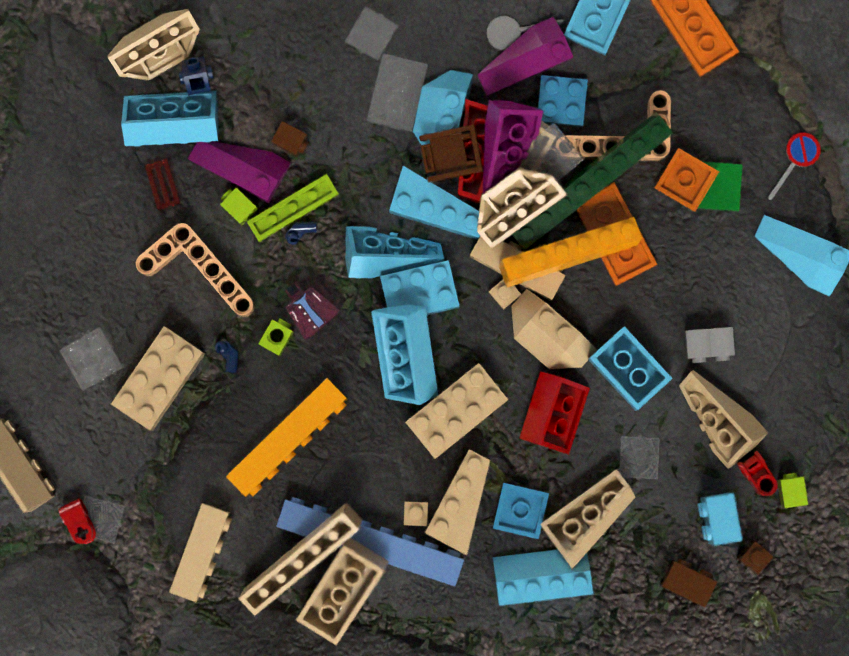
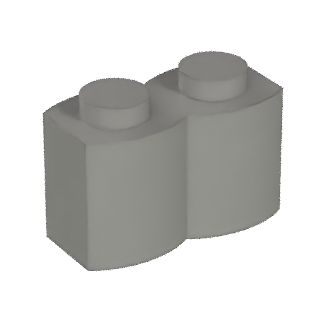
[685,327,735,363]

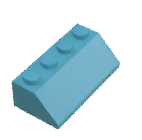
[121,91,219,146]
[371,304,438,405]
[493,549,593,606]

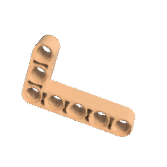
[555,90,671,161]
[136,223,255,317]

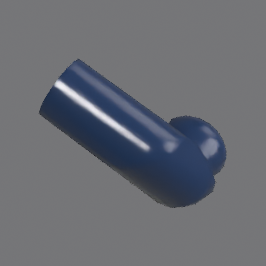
[285,221,317,245]
[215,340,239,373]

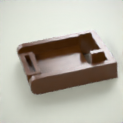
[419,125,484,183]

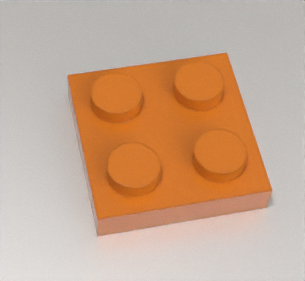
[655,148,719,212]

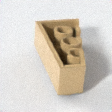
[425,449,490,555]

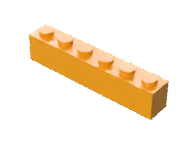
[499,217,642,288]
[226,378,347,497]

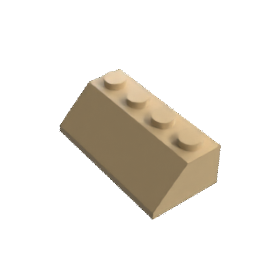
[0,418,55,513]

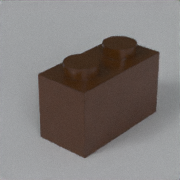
[660,559,717,607]

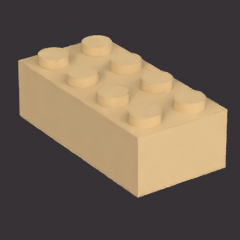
[111,326,205,431]
[406,363,508,459]
[296,537,389,645]

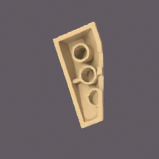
[679,370,768,469]

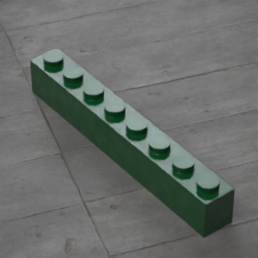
[512,112,674,250]

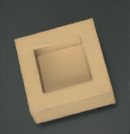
[488,279,521,310]
[404,502,428,526]

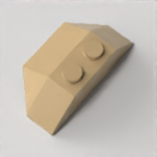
[107,9,200,80]
[477,168,567,249]
[511,289,597,369]

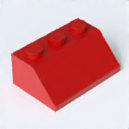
[519,372,590,455]

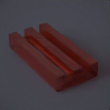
[145,159,181,210]

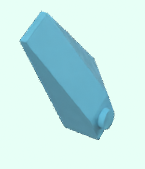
[345,226,444,278]

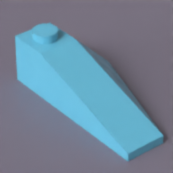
[754,215,849,296]

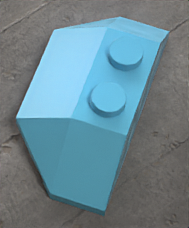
[413,70,473,145]

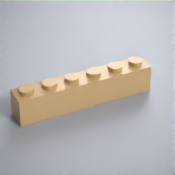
[239,503,362,616]

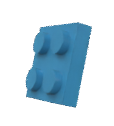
[538,75,588,127]
[493,483,549,539]

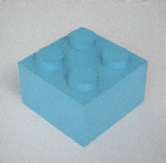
[697,493,742,545]

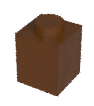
[271,121,309,157]
[737,540,773,575]

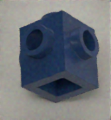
[179,56,214,95]

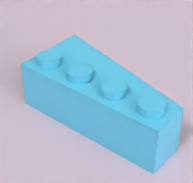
[389,166,480,240]

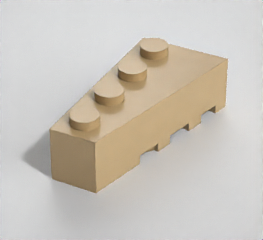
[540,469,635,569]

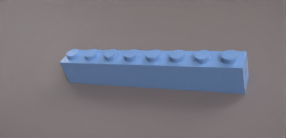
[276,497,464,586]

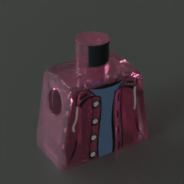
[285,282,340,341]

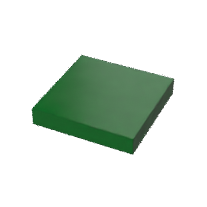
[698,162,742,212]

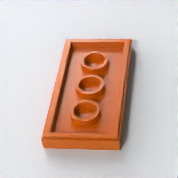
[650,0,740,77]
[576,182,657,286]

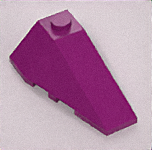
[477,17,573,96]
[483,100,543,194]
[188,141,291,204]

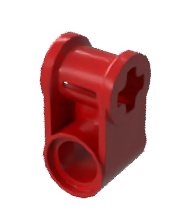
[737,451,777,496]
[58,498,96,544]

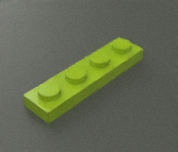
[247,174,339,242]

